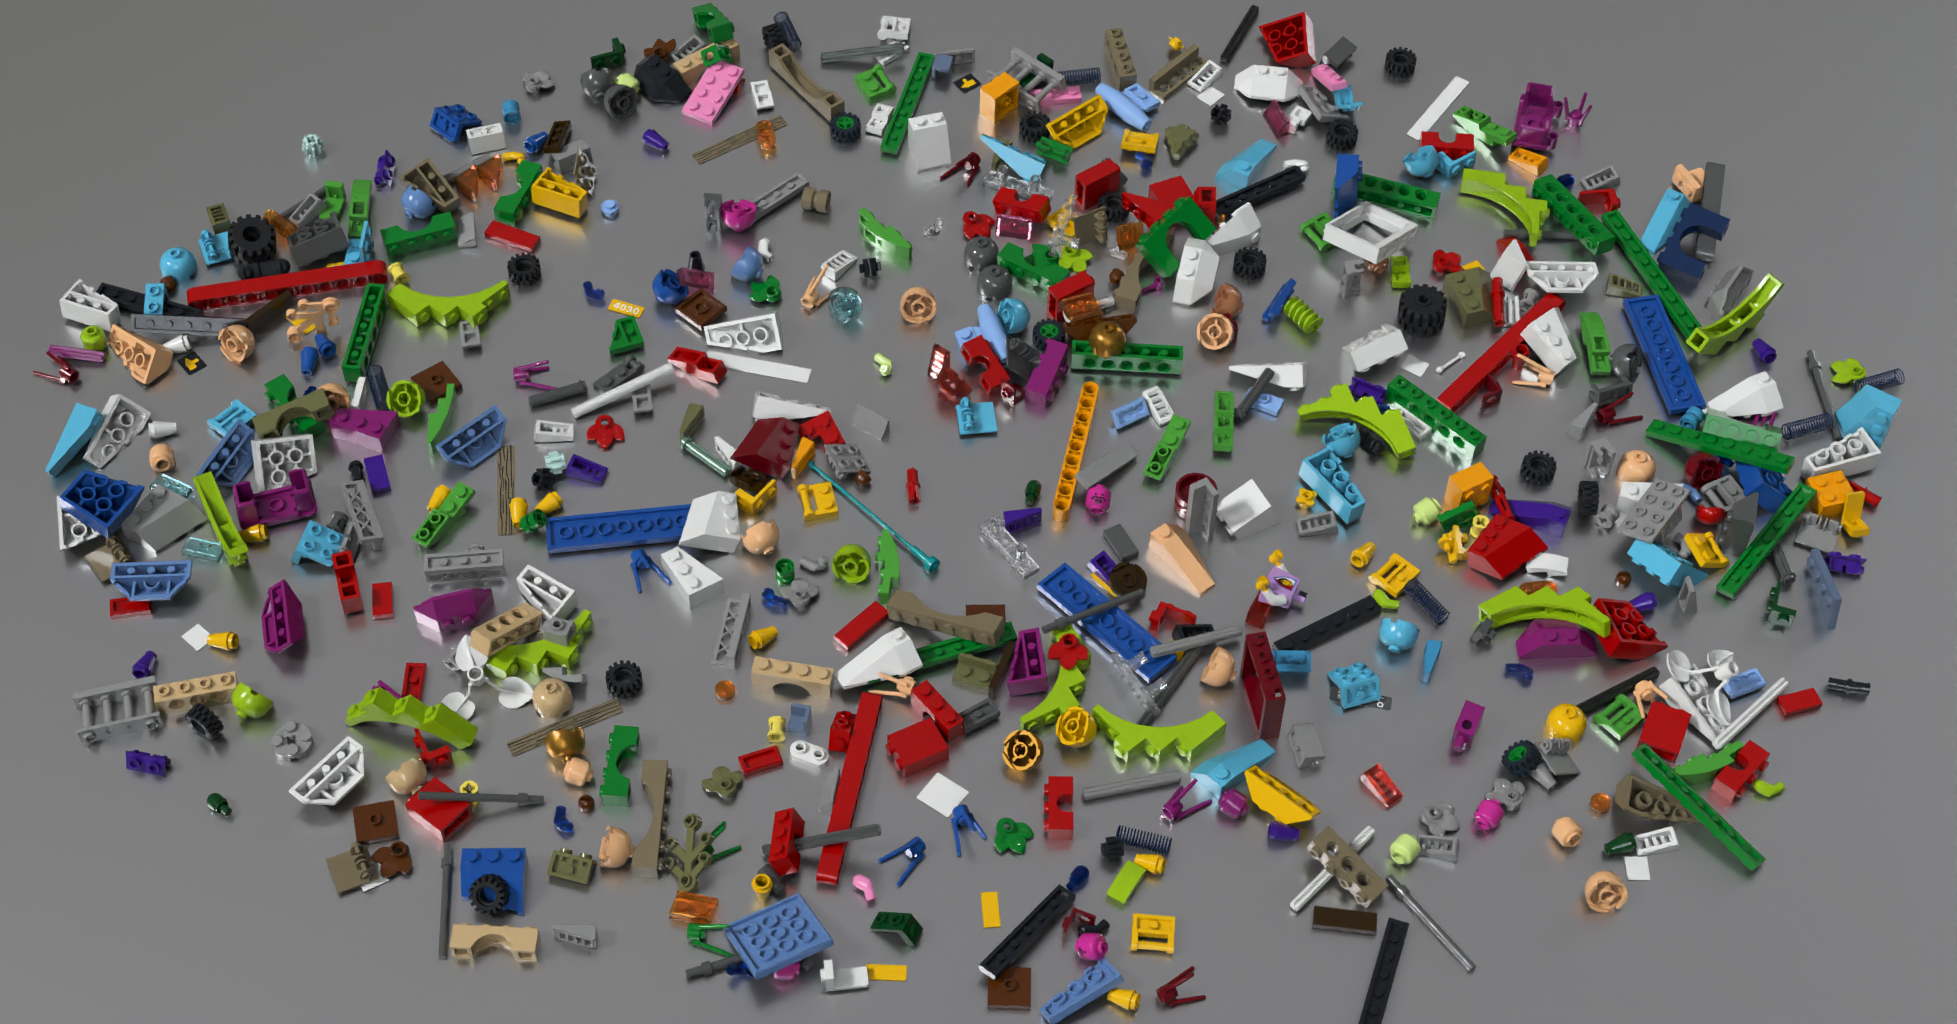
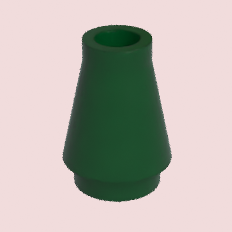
[1604,832,1637,856]

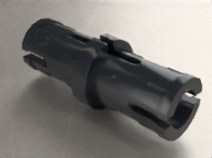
[1827,677,1870,696]

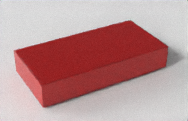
[372,582,393,620]
[110,597,151,619]
[1776,688,1823,717]
[738,745,783,777]

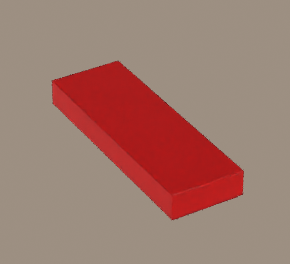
[484,220,541,253]
[834,601,888,650]
[401,663,427,702]

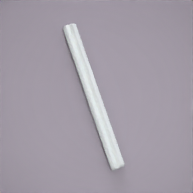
[571,363,674,418]
[1712,678,1789,750]
[1290,826,1376,912]

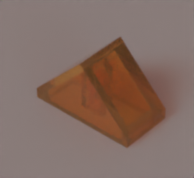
[477,155,503,193]
[454,165,479,203]

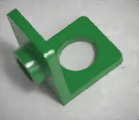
[701,44,733,67]

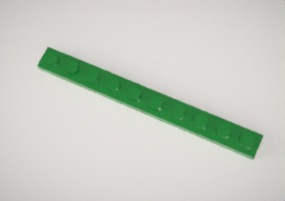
[1601,209,1702,339]

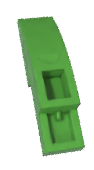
[1453,105,1517,147]
[348,179,372,239]
[858,207,913,260]
[1579,312,1611,375]
[1143,414,1191,481]
[411,481,476,548]
[875,529,900,604]
[1673,740,1744,785]

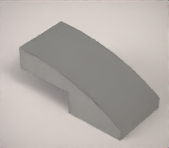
[459,320,481,349]
[632,384,653,413]
[542,667,587,683]

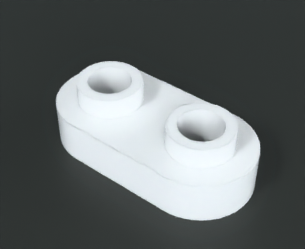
[790,740,829,769]

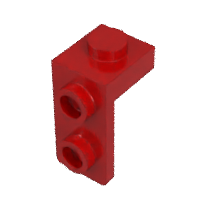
[1578,188,1621,212]
[1149,601,1197,632]
[828,711,856,753]
[413,729,453,771]

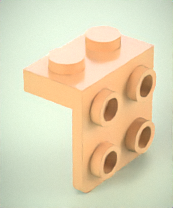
[1672,164,1705,203]

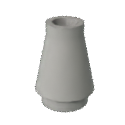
[1530,760,1557,790]

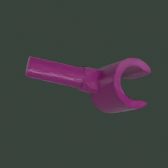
[1142,276,1165,294]

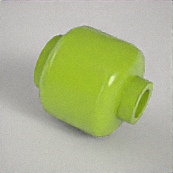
[80,325,107,351]

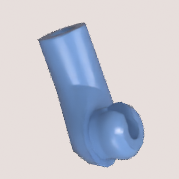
[1679,482,1703,505]

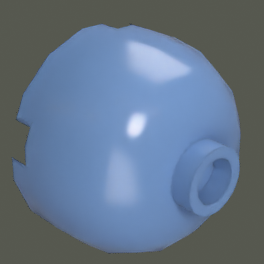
[401,185,437,219]
[730,246,764,282]

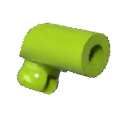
[1373,589,1399,610]
[1753,779,1785,797]

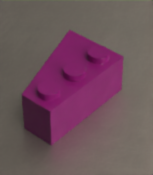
[1025,338,1069,407]
[329,408,401,453]
[1007,628,1049,697]

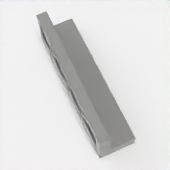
[1184,477,1219,542]
[340,480,384,551]
[424,548,506,583]
[711,592,751,669]

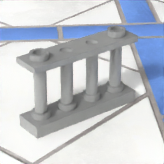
[987,46,1067,113]
[73,675,164,743]

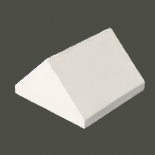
[1490,239,1528,290]

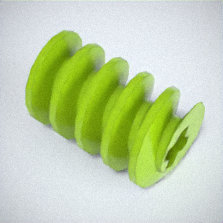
[1283,296,1324,334]

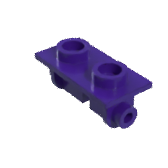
[374,150,396,187]
[1349,377,1387,405]
[1823,552,1867,576]
[126,749,171,776]

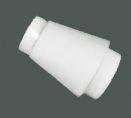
[163,334,192,354]
[148,421,177,439]

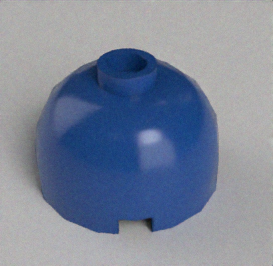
[652,269,689,305]

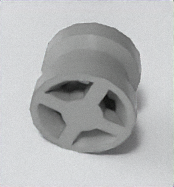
[1595,504,1620,529]

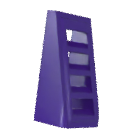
[565,454,609,484]
[1003,508,1042,534]
[1087,550,1116,587]

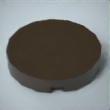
[729,468,768,491]
[1109,562,1147,597]

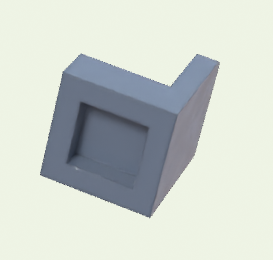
[932,53,953,79]
[787,703,812,736]

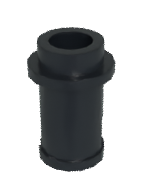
[348,460,365,483]

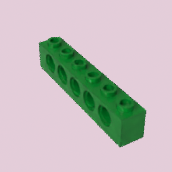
[1331,173,1441,220]
[1531,174,1616,256]
[342,283,388,382]
[1071,340,1183,374]
[1386,374,1487,461]

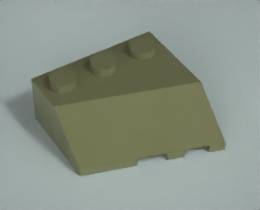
[1442,267,1494,328]

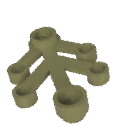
[663,813,714,893]

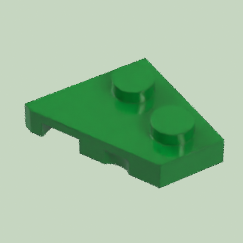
[609,315,644,355]
[1437,500,1481,531]

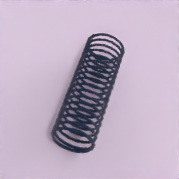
[774,12,802,52]
[1058,67,1101,86]
[366,365,390,411]
[1854,368,1905,393]
[1781,413,1833,440]
[1403,578,1450,625]
[1115,825,1172,856]

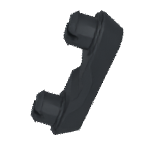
[238,259,291,280]
[1339,418,1386,454]

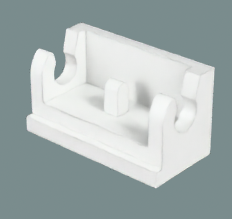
[466,123,506,155]

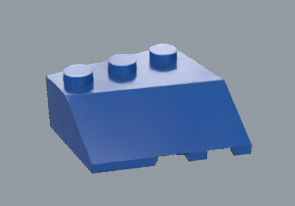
[1334,154,1363,219]
[1734,460,1792,513]
[59,469,145,539]
[460,848,528,916]

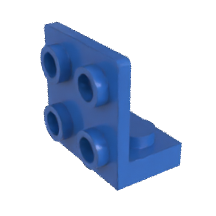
[429,104,482,143]

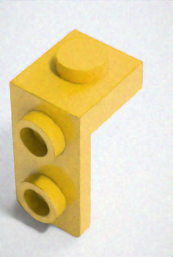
[735,479,777,515]
[1841,491,1870,538]

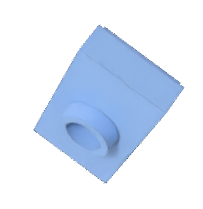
[1244,387,1284,417]
[1110,397,1150,429]
[1721,668,1767,699]

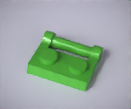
[854,64,897,102]
[1299,212,1333,252]
[1593,694,1648,741]

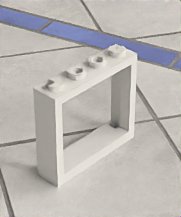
[1323,201,1419,264]

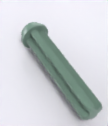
[680,437,731,477]

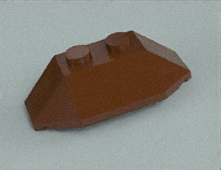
[1062,313,1137,341]

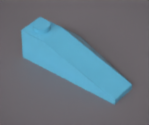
[980,133,1047,184]
[1215,138,1277,189]
[1640,188,1690,254]
[45,403,103,478]
[1190,739,1276,799]

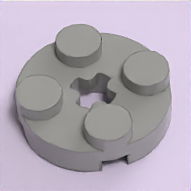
[270,721,313,761]

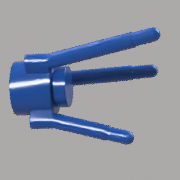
[630,548,672,592]
[951,804,987,857]
[878,836,926,886]

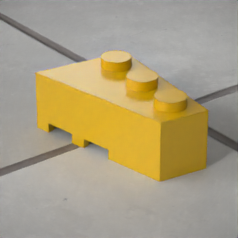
[531,167,588,218]

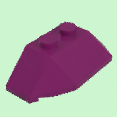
[261,579,305,654]
[413,588,494,632]
[1515,619,1597,660]

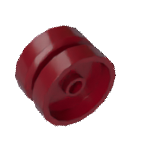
[1174,473,1217,520]

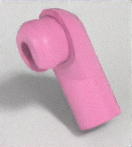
[852,874,876,901]

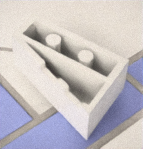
[59,279,121,332]
[1615,482,1684,514]
[661,546,724,609]
[516,565,578,621]

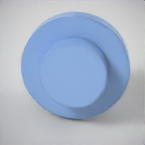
[601,200,619,216]

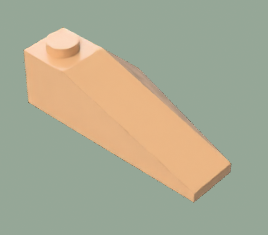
[1149,523,1215,596]

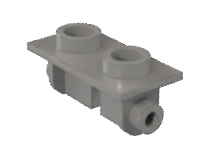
[338,521,364,560]

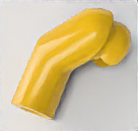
[502,151,527,164]

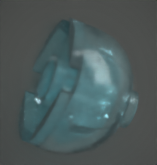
[828,287,863,324]

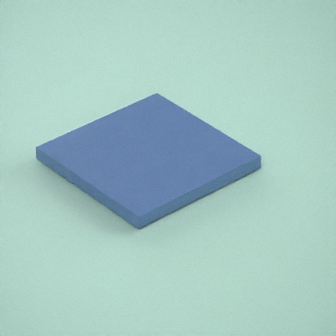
[723,893,834,980]

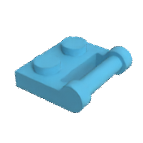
[207,399,257,437]

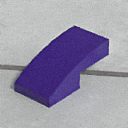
[364,454,391,493]

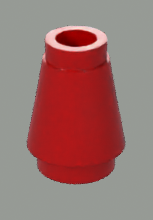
[1512,344,1530,370]

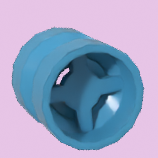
[502,100,521,124]
[1679,406,1705,430]

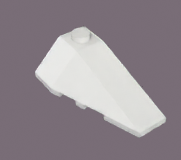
[1205,202,1261,255]
[704,311,782,353]
[752,391,831,421]
[83,393,151,468]
[1657,663,1727,741]

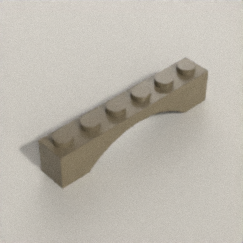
[769,43,845,122]
[1113,226,1176,313]
[886,589,1005,647]
[632,760,672,878]

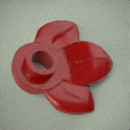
[962,211,995,240]
[1433,249,1464,273]
[587,415,624,450]
[1048,633,1088,670]

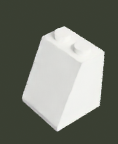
[908,112,951,172]
[1216,479,1282,540]

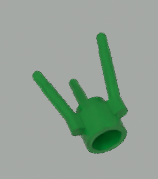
[694,821,742,861]
[687,923,733,957]

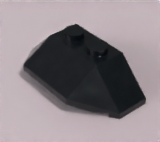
[634,54,692,104]

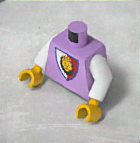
[1256,549,1308,609]

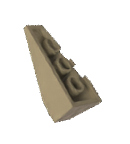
[1614,774,1699,824]

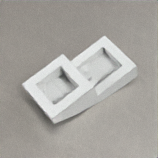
[750,80,774,110]
[865,103,894,136]
[1526,553,1569,577]

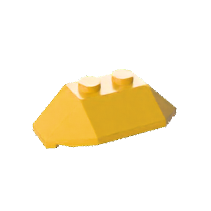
[1045,94,1108,149]
[1244,765,1321,824]

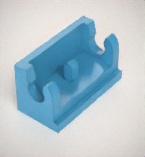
[1271,650,1311,673]

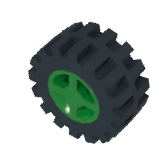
[830,112,861,144]
[1033,318,1065,351]
[1501,740,1542,778]

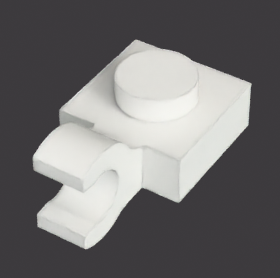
[1287,105,1312,134]

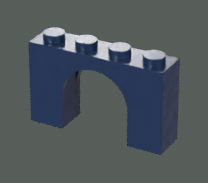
[1657,202,1730,286]

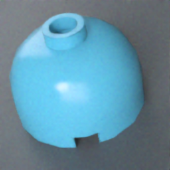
[1402,145,1439,178]
[159,247,198,283]
[997,298,1031,334]
[1321,423,1361,458]
[1379,618,1420,653]

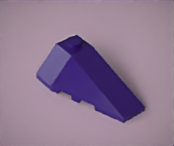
[1488,499,1572,538]

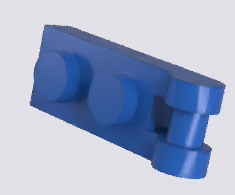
[1262,278,1297,323]

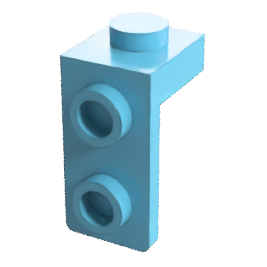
[1333,85,1364,112]
[1436,151,1477,178]
[144,283,169,314]

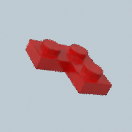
[798,411,846,444]

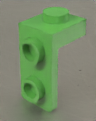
[319,180,346,220]

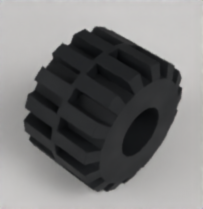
[228,214,276,265]
[1397,284,1447,337]

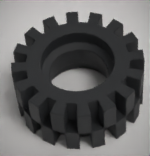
[762,23,786,53]
[1385,47,1417,78]
[1019,111,1051,143]
[1326,119,1358,151]
[1098,190,1129,223]
[1233,246,1267,280]
[507,252,541,286]
[1520,450,1557,487]
[1577,481,1599,515]
[605,660,643,699]
[185,703,224,741]
[468,874,510,915]

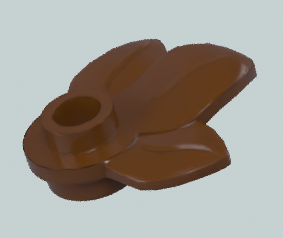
[644,39,676,61]
[370,841,412,878]

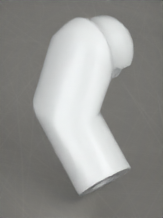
[1283,159,1309,172]
[758,238,774,263]

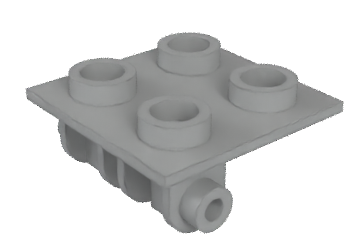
[824,444,871,481]
[1794,511,1843,553]
[1533,738,1581,775]

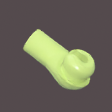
[874,353,892,376]

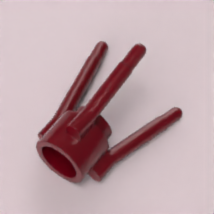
[940,152,981,186]
[33,351,79,385]
[1596,392,1643,426]
[1156,966,1206,1007]

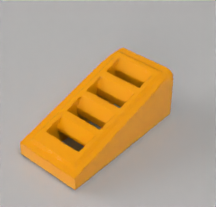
[1508,147,1548,177]
[791,437,815,479]

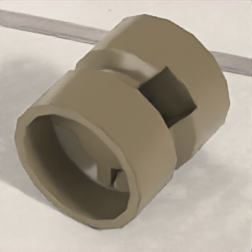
[801,186,831,213]

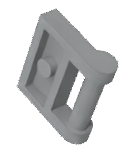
[1701,474,1745,518]

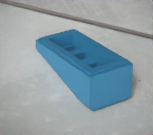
[1423,640,1443,684]

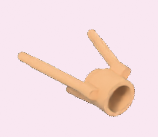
[801,264,836,308]
[1512,354,1556,388]
[868,672,917,699]
[1633,680,1668,719]

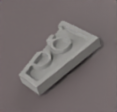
[1298,85,1350,123]

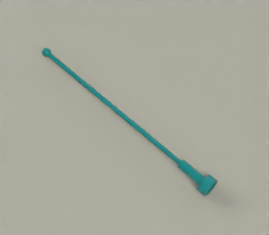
[807,461,940,573]

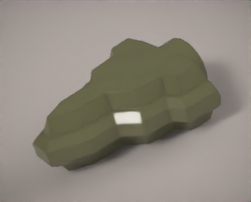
[1164,124,1199,160]

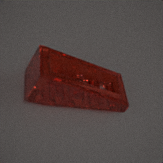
[928,343,950,384]
[1245,591,1274,629]
[1359,763,1403,807]

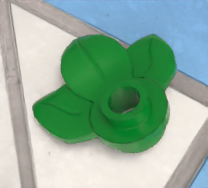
[1024,244,1059,267]
[749,275,782,302]
[994,818,1034,854]

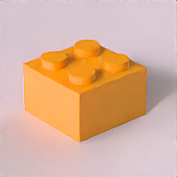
[980,72,1019,124]
[1444,462,1494,509]
[1805,470,1854,519]

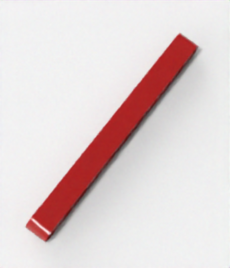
[187,260,388,311]
[1436,293,1566,413]
[816,692,883,886]

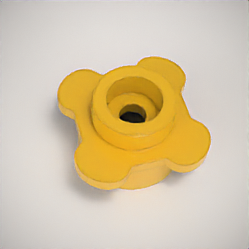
[1168,37,1185,52]
[1296,488,1317,507]

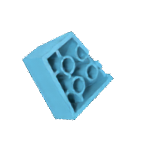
[1835,384,1902,449]
[1627,539,1709,588]

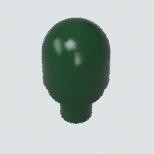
[1025,480,1042,505]
[207,793,232,816]

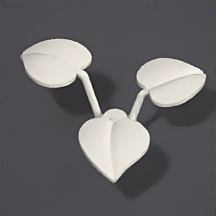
[442,635,533,721]
[1666,649,1739,726]

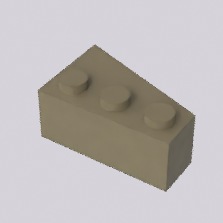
[399,157,461,213]

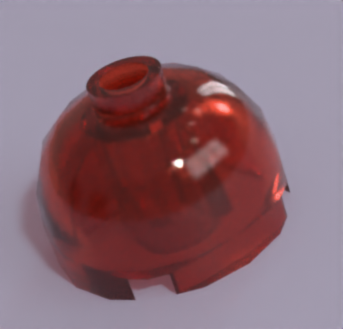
[936,366,972,403]

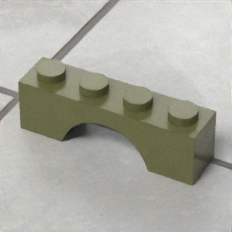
[252,388,335,439]

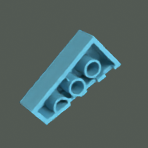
[1299,446,1366,524]

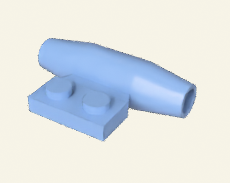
[1095,83,1160,132]
[954,304,1007,367]

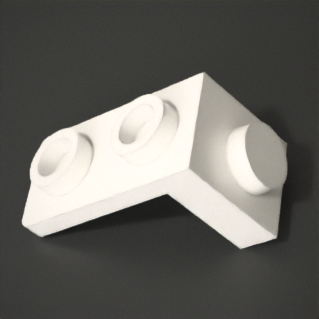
[820,959,869,992]

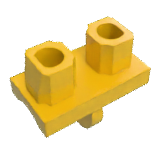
[1438,525,1468,564]

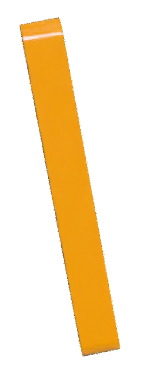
[1053,381,1099,522]

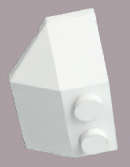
[1234,64,1303,102]
[1173,237,1220,306]
[1526,261,1599,293]
[289,736,365,805]

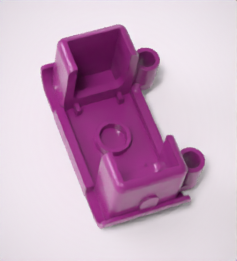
[1512,82,1564,152]
[233,469,317,529]

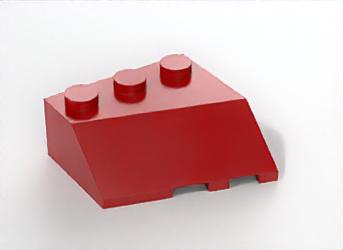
[1258,12,1316,68]
[1467,513,1548,580]
[1593,598,1668,660]

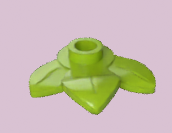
[1059,244,1093,273]
[1831,358,1866,384]

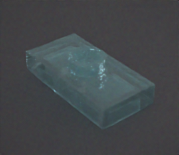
[149,473,193,498]
[181,537,224,563]

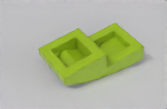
[1390,256,1411,288]
[1106,860,1147,905]

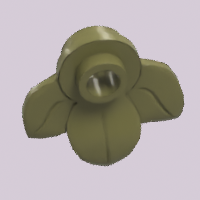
[702,766,743,798]

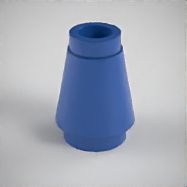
[523,131,548,153]
[315,333,336,358]
[301,346,319,375]

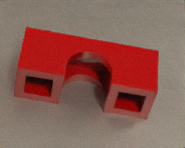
[1419,131,1474,160]
[992,187,1051,224]
[960,335,1010,396]
[331,550,364,614]
[911,680,964,743]
[1711,740,1770,802]
[1044,776,1073,840]
[768,807,805,876]

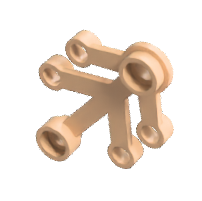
[286,297,340,343]

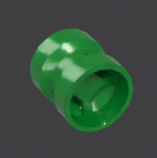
[520,509,547,534]
[775,558,795,585]

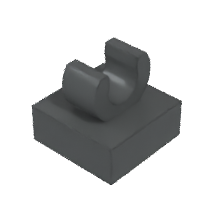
[1470,617,1497,644]

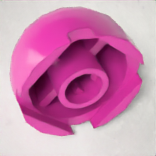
[721,199,757,232]

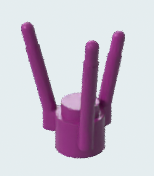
[1564,92,1592,128]
[513,360,556,390]
[1162,779,1212,820]

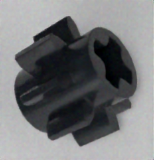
[1210,104,1232,125]
[859,258,881,277]
[532,468,555,491]
[1100,836,1124,863]

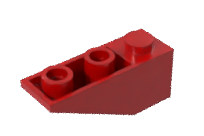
[1194,186,1216,235]
[1122,192,1170,229]

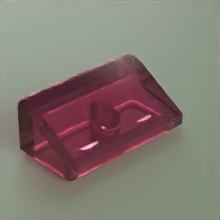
[1263,100,1290,138]
[995,214,1033,240]
[677,267,714,291]

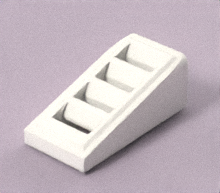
[1187,60,1223,93]
[821,250,857,281]
[1142,386,1174,426]
[534,420,574,443]
[714,436,745,471]
[1634,826,1679,856]

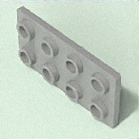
[1617,478,1690,544]

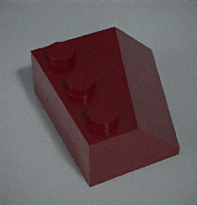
[730,417,800,480]

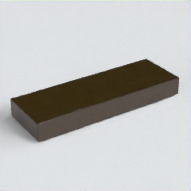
[543,120,572,154]
[244,290,293,333]
[988,641,1016,700]
[1312,906,1377,935]

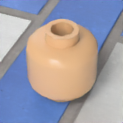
[149,444,175,472]
[562,757,594,787]
[1552,816,1583,847]

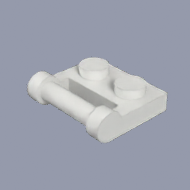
[877,16,911,41]

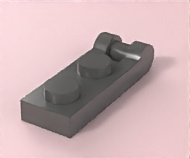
[593,355,645,394]

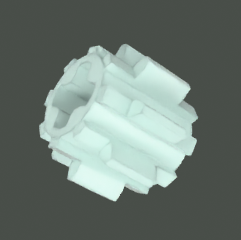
[301,134,324,157]
[544,451,566,475]

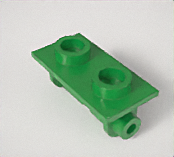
[1035,136,1074,165]

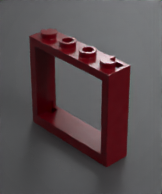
[1240,631,1286,740]

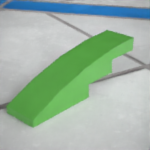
[427,384,457,455]
[1214,391,1234,452]

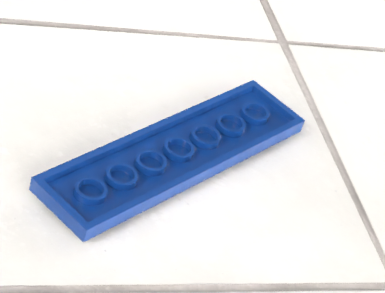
[1622,295,1706,415]
[546,504,691,554]
[1037,563,1177,683]

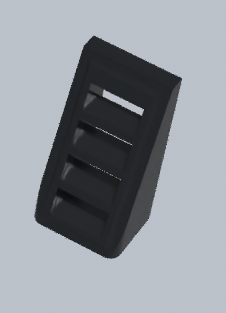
[1172,624,1214,641]

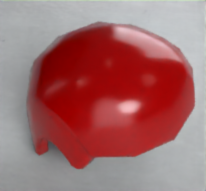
[1695,505,1725,526]

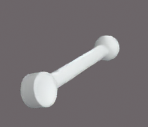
[1436,352,1466,374]

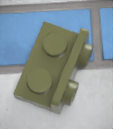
[952,653,998,692]
[547,848,597,885]

